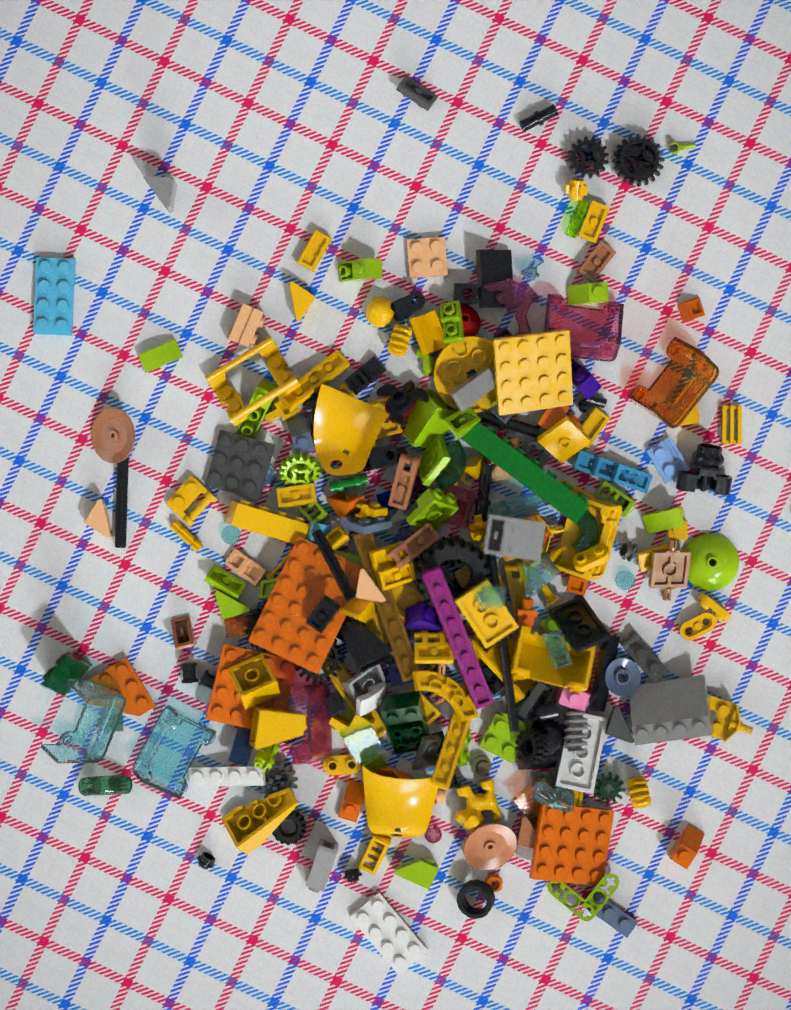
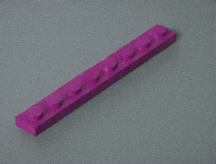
[421,566,495,709]

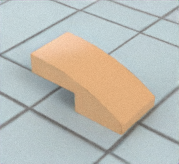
[224,548,268,587]

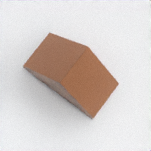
[171,615,197,650]
[516,814,536,848]

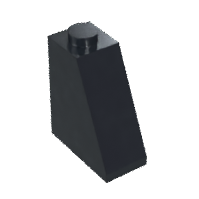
[340,620,394,673]

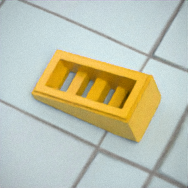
[358,834,392,875]

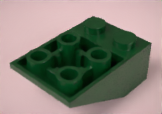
[41,650,92,696]
[381,691,430,754]

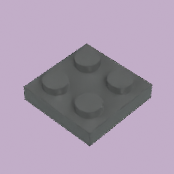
[518,681,553,721]

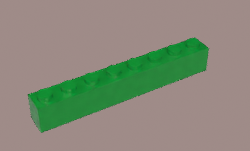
[461,420,590,524]

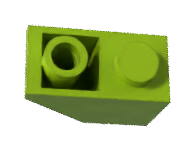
[338,258,383,282]

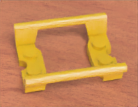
[205,336,301,426]

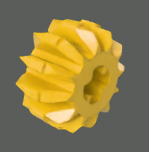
[387,323,412,357]
[627,776,651,809]

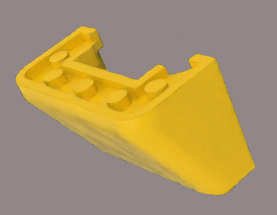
[548,494,622,581]
[511,625,596,694]

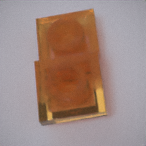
[224,614,253,638]

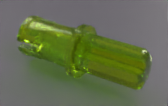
[564,200,588,238]

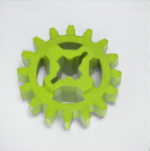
[279,452,321,486]

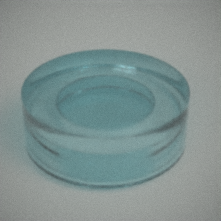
[221,525,241,544]
[615,571,635,590]

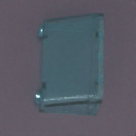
[132,705,217,799]

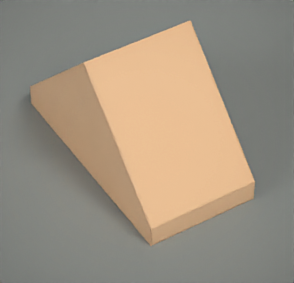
[84,499,113,537]
[356,568,386,602]

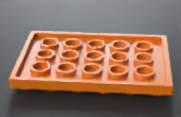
[248,536,364,675]

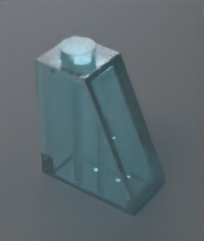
[489,490,549,518]

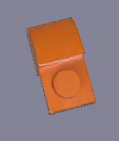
[536,406,582,430]

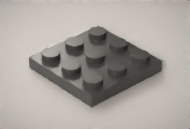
[205,430,275,500]

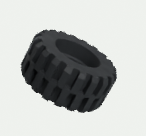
[415,537,491,614]

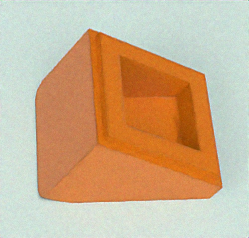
[677,297,705,322]

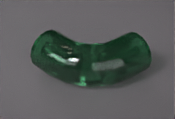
[435,440,467,490]
[572,510,599,553]
[78,775,132,796]

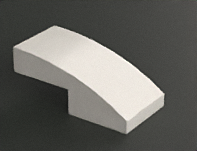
[356,681,386,717]

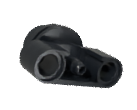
[676,443,733,495]

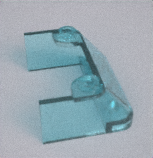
[41,680,126,763]

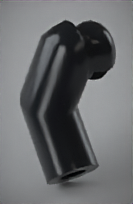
[578,395,607,413]

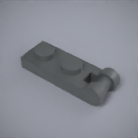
[619,630,669,683]

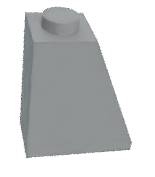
[448,366,495,412]
[306,839,338,893]

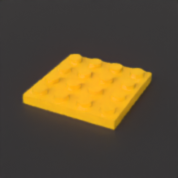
[492,329,573,416]

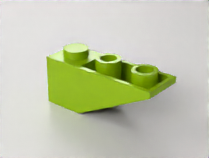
[236,378,278,439]

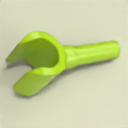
[669,142,696,155]

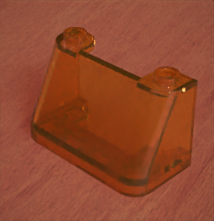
[627,337,719,428]

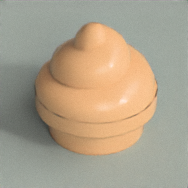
[434,788,447,805]

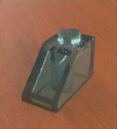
[525,555,561,598]

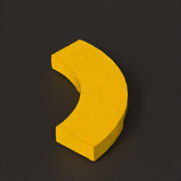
[411,670,479,722]

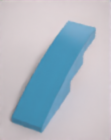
[571,450,653,494]

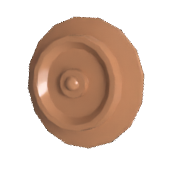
[91,408,135,463]
[463,823,517,870]

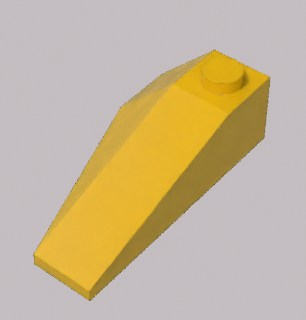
[221,788,299,855]

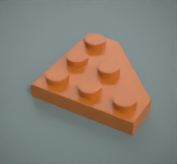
[77,657,156,716]

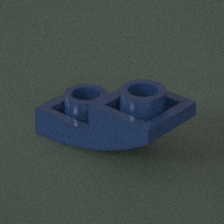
[228,726,253,767]

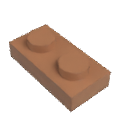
[577,241,616,283]

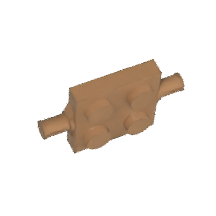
[648,538,691,601]

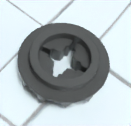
[521,438,551,467]

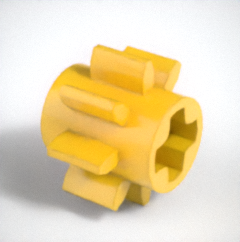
[564,178,588,200]

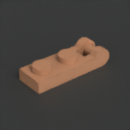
[388,453,421,510]
[387,522,441,570]

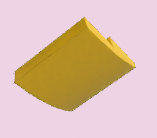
[369,541,416,591]

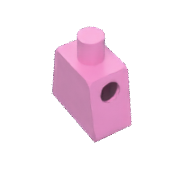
[551,686,591,713]

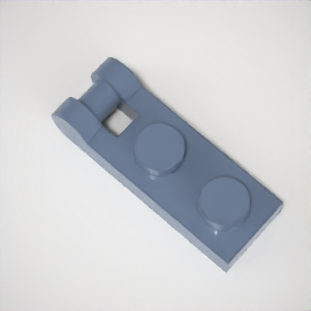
[587,892,638,937]

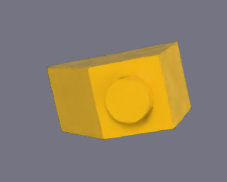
[341,596,377,625]

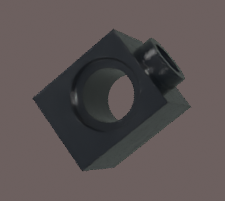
[453,283,479,305]

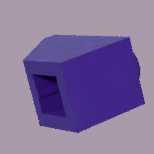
[571,358,601,400]
[405,602,444,632]

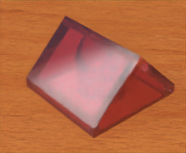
[444,484,477,529]

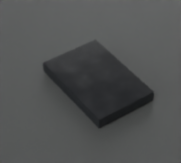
[476,250,514,308]
[549,596,610,654]

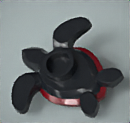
[376,380,429,426]

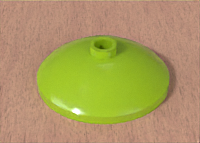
[685,533,739,591]

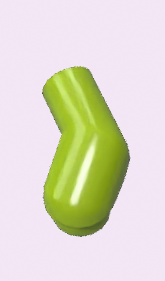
[415,349,435,376]

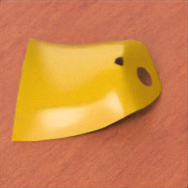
[313,384,389,475]
[362,766,438,838]

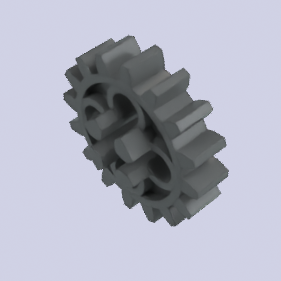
[259,760,298,798]

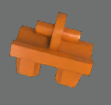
[516,598,538,628]

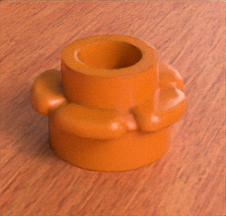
[484,874,503,892]

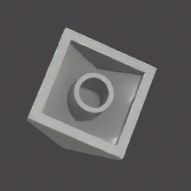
[144,175,177,213]
[341,664,388,705]

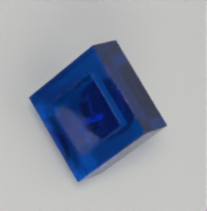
[376,490,396,511]

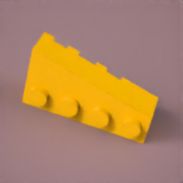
[225,500,310,544]

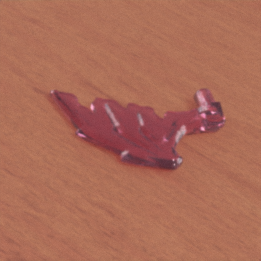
[483,278,539,336]

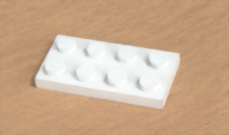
[555,710,608,794]
[350,892,428,975]

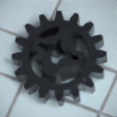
[567,136,609,179]

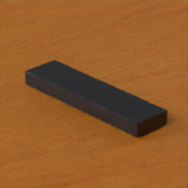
[588,635,620,712]

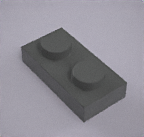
[396,75,438,111]

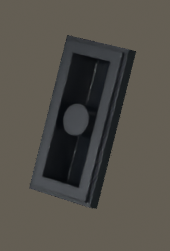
[517,754,557,770]

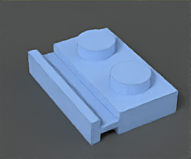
[646,437,690,484]

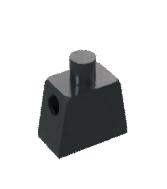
[363,444,407,472]

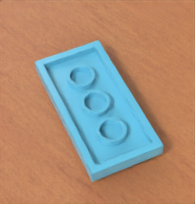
[33,257,76,336]

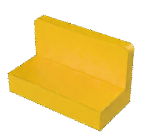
[409,309,448,355]

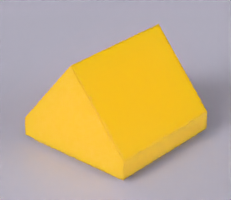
[461,456,485,480]
[325,525,350,550]

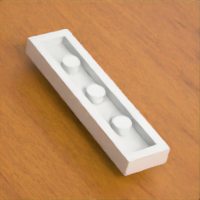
[189,766,266,787]

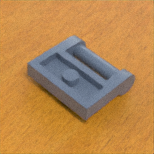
[340,516,392,534]

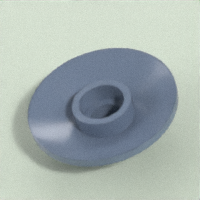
[604,658,641,696]

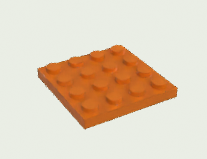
[205,644,297,729]
[529,801,614,886]

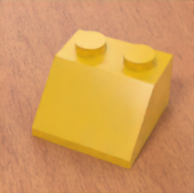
[227,653,281,710]

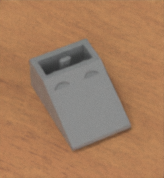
[482,514,546,561]

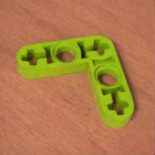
[548,873,620,921]

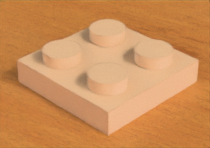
[407,237,448,279]

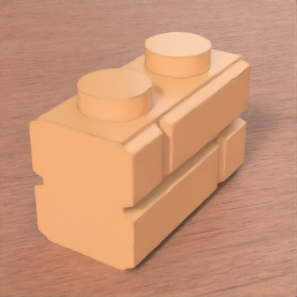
[227,303,266,348]

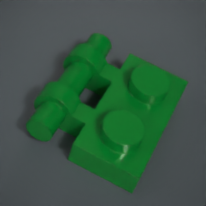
[329,473,369,493]

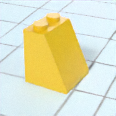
[249,705,308,749]

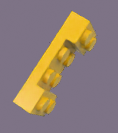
[470,634,538,703]

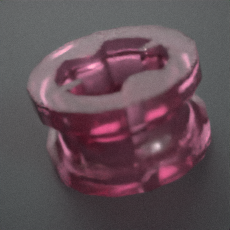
[424,825,442,843]

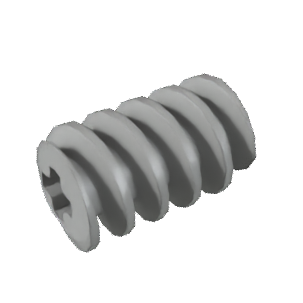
[563,712,588,753]

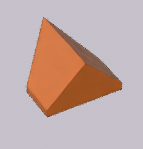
[327,491,369,519]

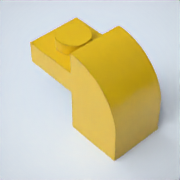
[328,713,376,743]

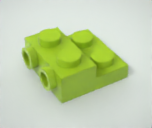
[406,488,459,531]
[479,711,530,763]

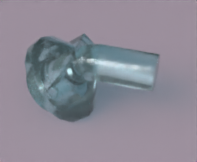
[521,256,544,280]

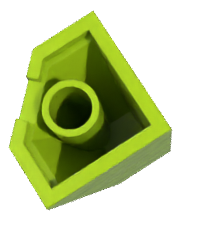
[404,386,458,449]

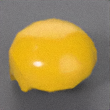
[365,296,394,327]

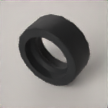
[457,879,495,919]

